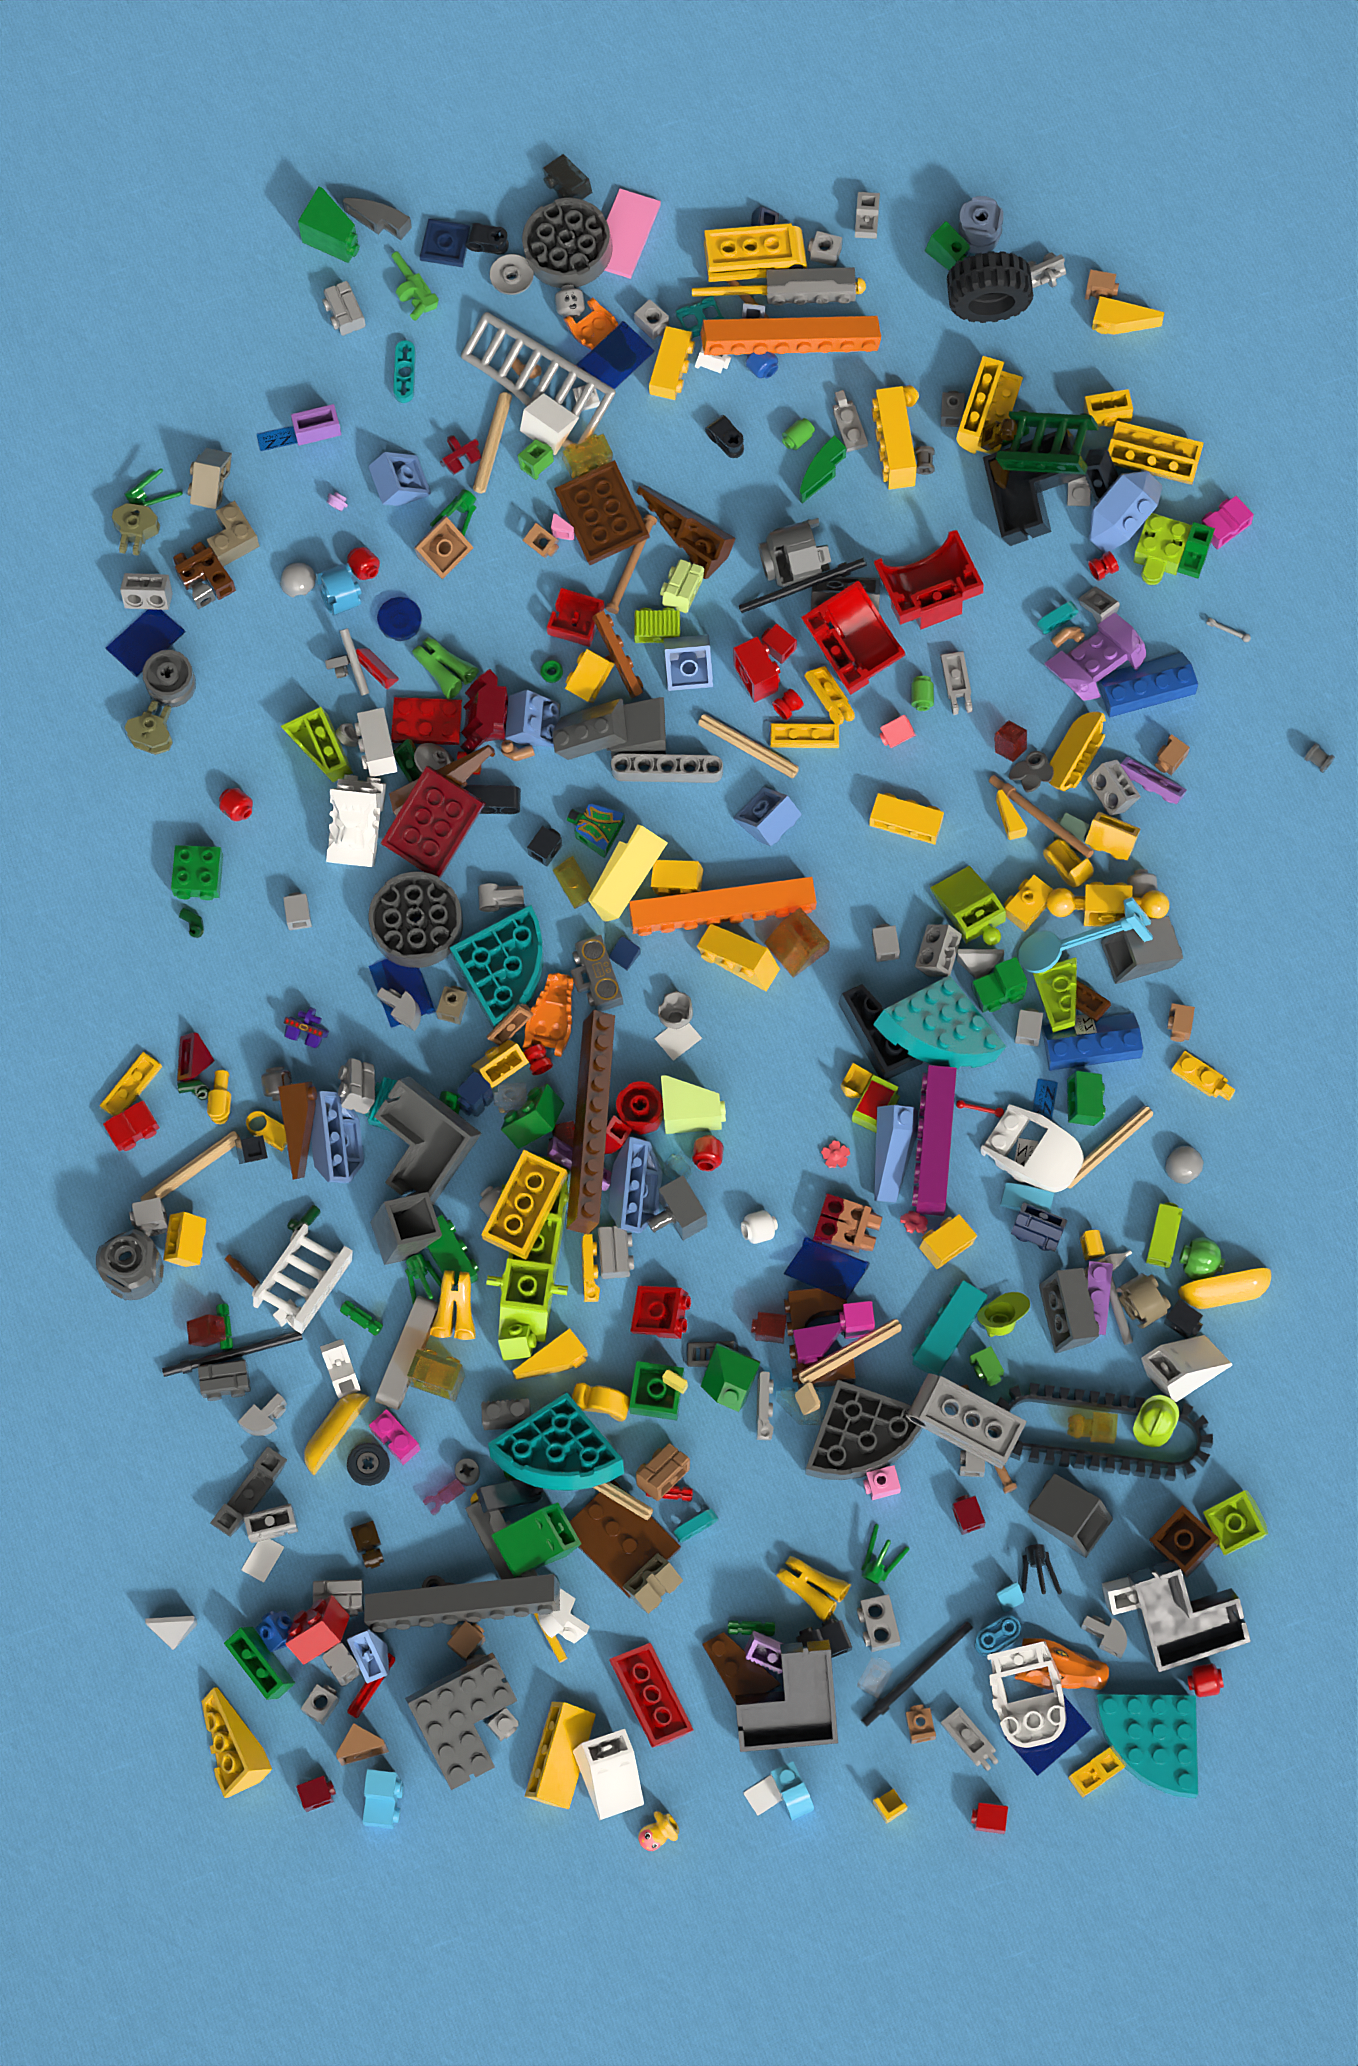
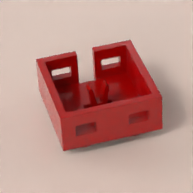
[547,588,605,647]

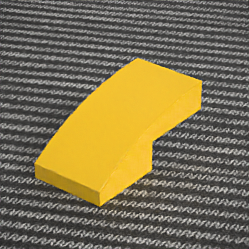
[1068,1747,1125,1798]

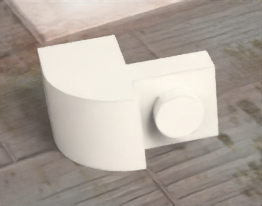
[320,1339,361,1398]
[538,1589,590,1644]

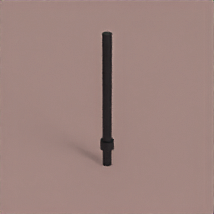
[739,557,867,613]
[162,1331,303,1377]
[860,1621,973,1727]

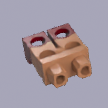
[813,1193,883,1253]

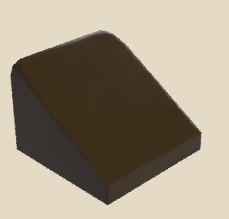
[989,460,1010,489]

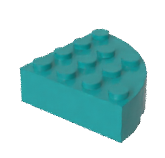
[450,905,544,1029]
[873,975,1007,1069]
[488,1393,624,1491]
[1095,1694,1198,1799]

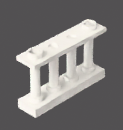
[252,1224,353,1334]

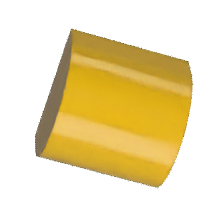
[1080,1230,1105,1260]

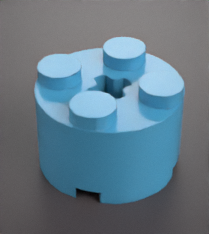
[316,563,362,616]

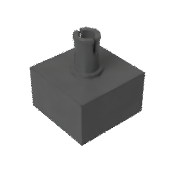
[647,1175,707,1241]

